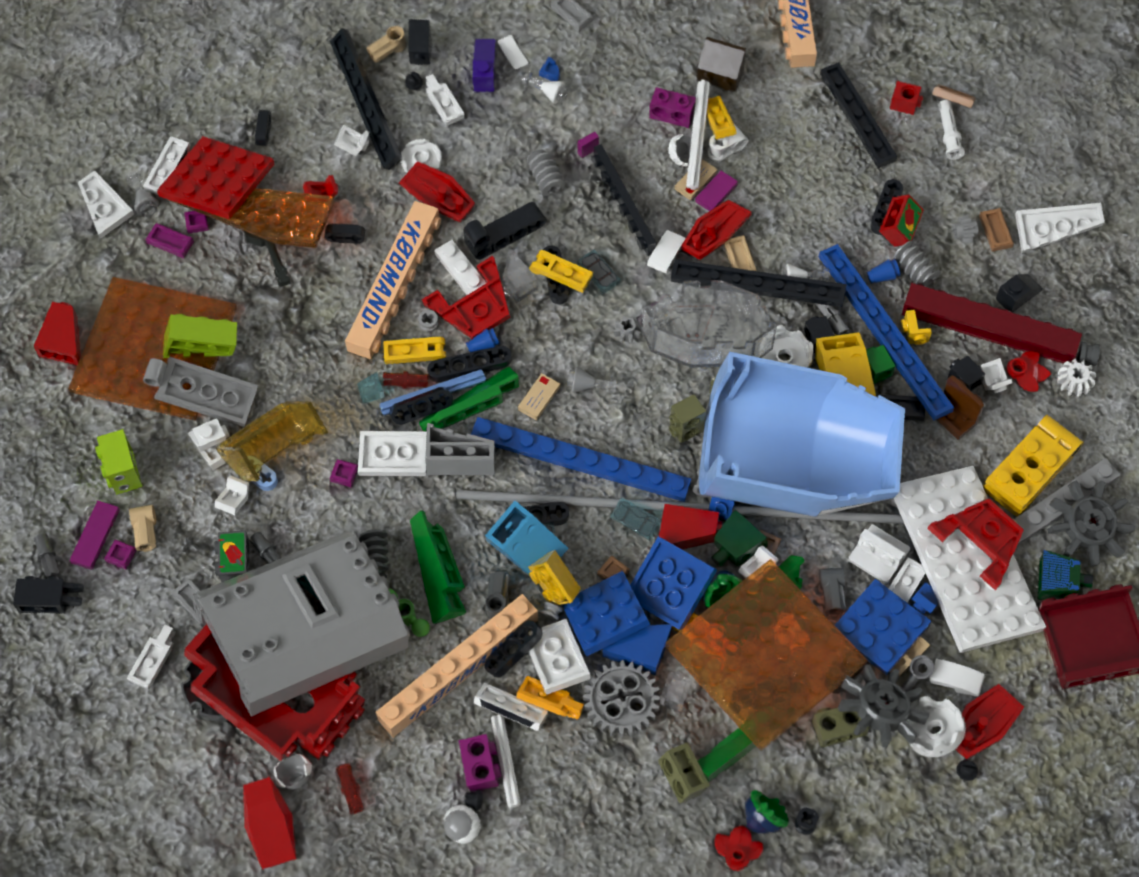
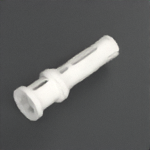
[938,100,965,160]

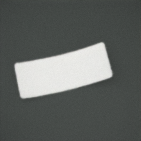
[497,35,529,70]

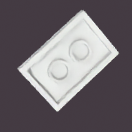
[358,431,427,476]
[524,619,591,695]

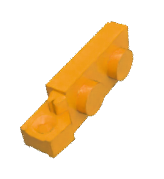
[516,676,584,720]

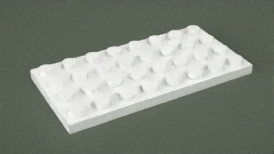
[894,466,1046,653]

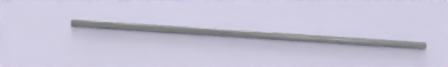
[457,490,904,524]

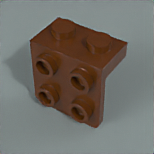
[936,375,984,440]

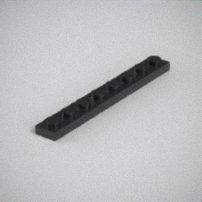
[330,28,402,170]
[671,259,846,308]

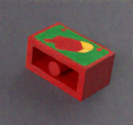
[879,194,924,247]

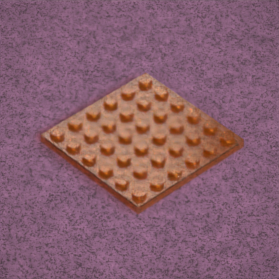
[68,277,237,421]
[665,559,868,751]

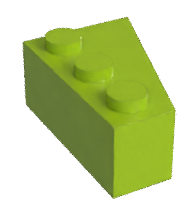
[163,314,237,358]

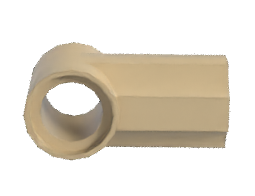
[366,26,407,63]
[129,504,156,552]

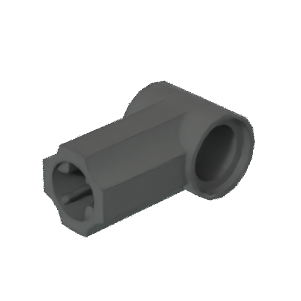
[819,567,846,615]
[485,571,510,619]

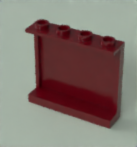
[1038,584,1139,689]

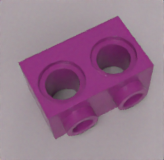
[649,87,696,128]
[458,734,502,792]

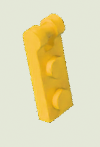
[529,250,593,293]
[383,337,446,364]

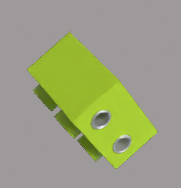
[95,429,143,495]

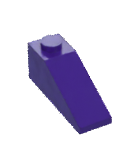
[472,39,496,92]

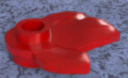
[1006,351,1051,392]
[715,825,763,871]

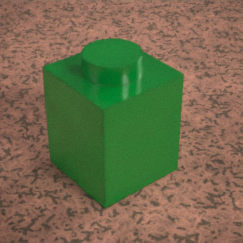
[866,345,896,384]

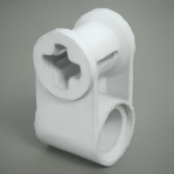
[708,124,748,161]

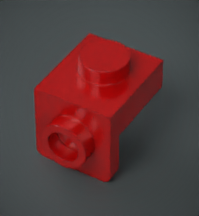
[303,175,338,204]

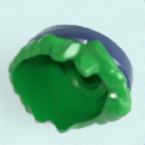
[701,570,743,614]
[744,790,789,834]

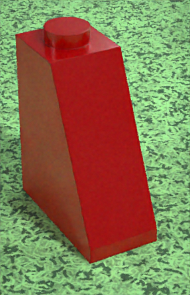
[34,301,81,366]
[659,504,722,550]

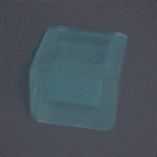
[357,372,385,404]

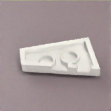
[78,170,134,239]

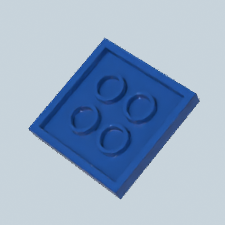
[630,536,717,631]
[562,571,650,656]
[831,579,931,675]

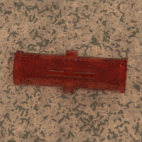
[383,371,428,389]
[336,763,365,815]

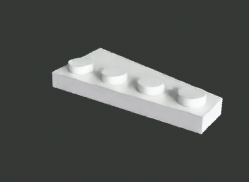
[1015,203,1105,253]

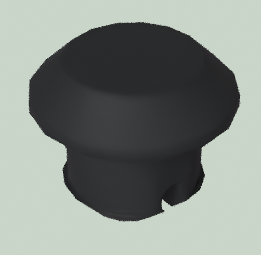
[405,72,423,90]
[956,760,978,781]
[464,789,483,811]

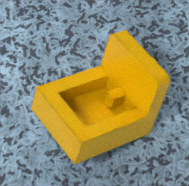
[901,310,932,345]

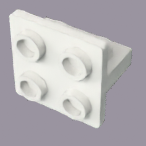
[848,524,911,584]

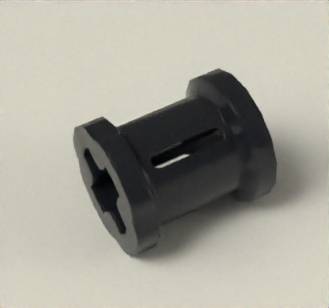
[795,807,819,835]

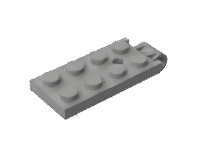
[143,357,258,427]

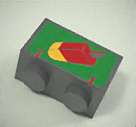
[214,530,250,582]

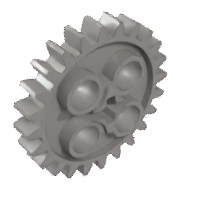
[583,660,661,738]

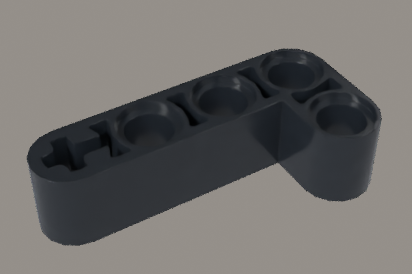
[463,202,547,260]

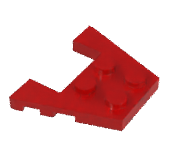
[422,255,511,339]
[927,499,1024,590]

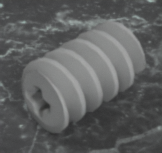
[527,149,565,196]
[894,241,941,286]

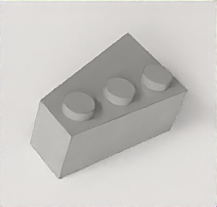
[425,423,495,475]

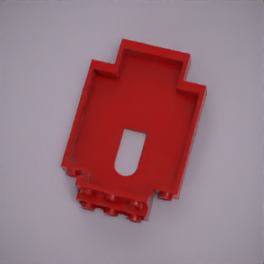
[184,624,365,761]

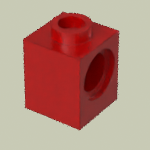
[890,81,923,115]

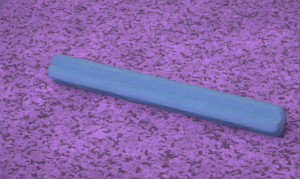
[379,370,486,415]

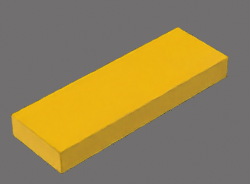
[706,96,737,139]

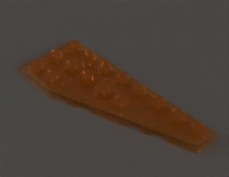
[167,188,335,248]

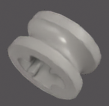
[418,310,438,332]
[539,601,563,621]

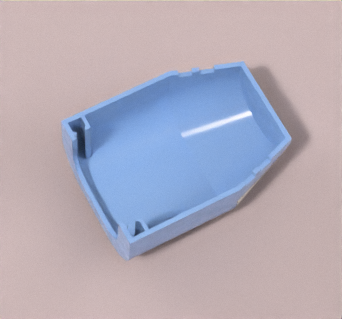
[699,352,905,517]

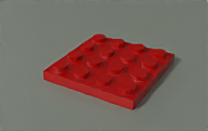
[157,136,275,220]

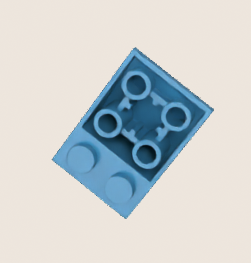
[485,501,569,576]

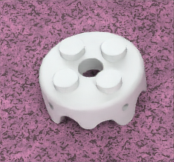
[757,325,813,368]
[906,696,966,757]

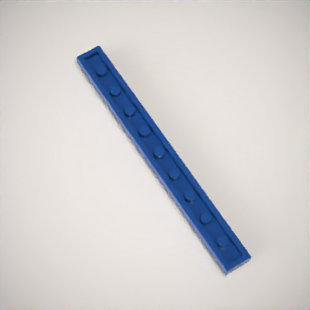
[818,244,954,421]
[471,417,691,502]

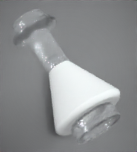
[522,72,568,104]
[780,263,829,281]

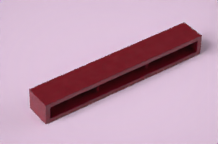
[901,283,1082,364]

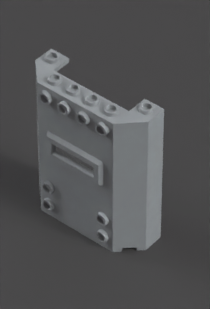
[192,531,410,716]

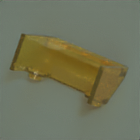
[216,401,328,482]

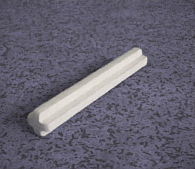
[491,715,521,808]

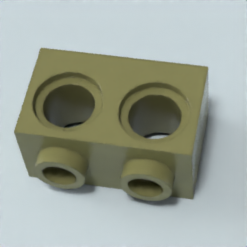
[668,394,706,443]
[812,707,869,748]
[658,742,710,804]

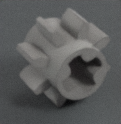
[953,216,978,244]
[614,316,641,344]

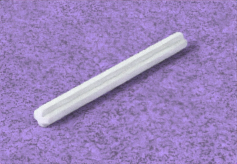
[686,80,710,190]

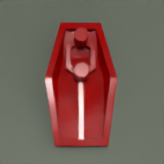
[399,161,475,223]
[681,200,752,260]
[955,684,1024,760]
[243,777,297,870]

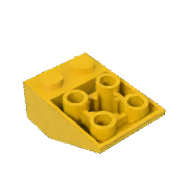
[815,332,876,397]
[528,550,581,605]

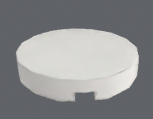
[400,139,442,173]

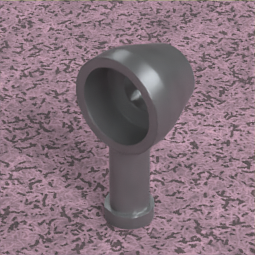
[901,655,934,692]

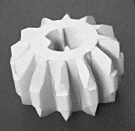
[1057,359,1096,397]

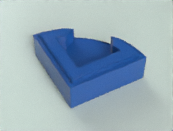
[539,57,560,81]

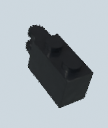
[13,576,84,614]

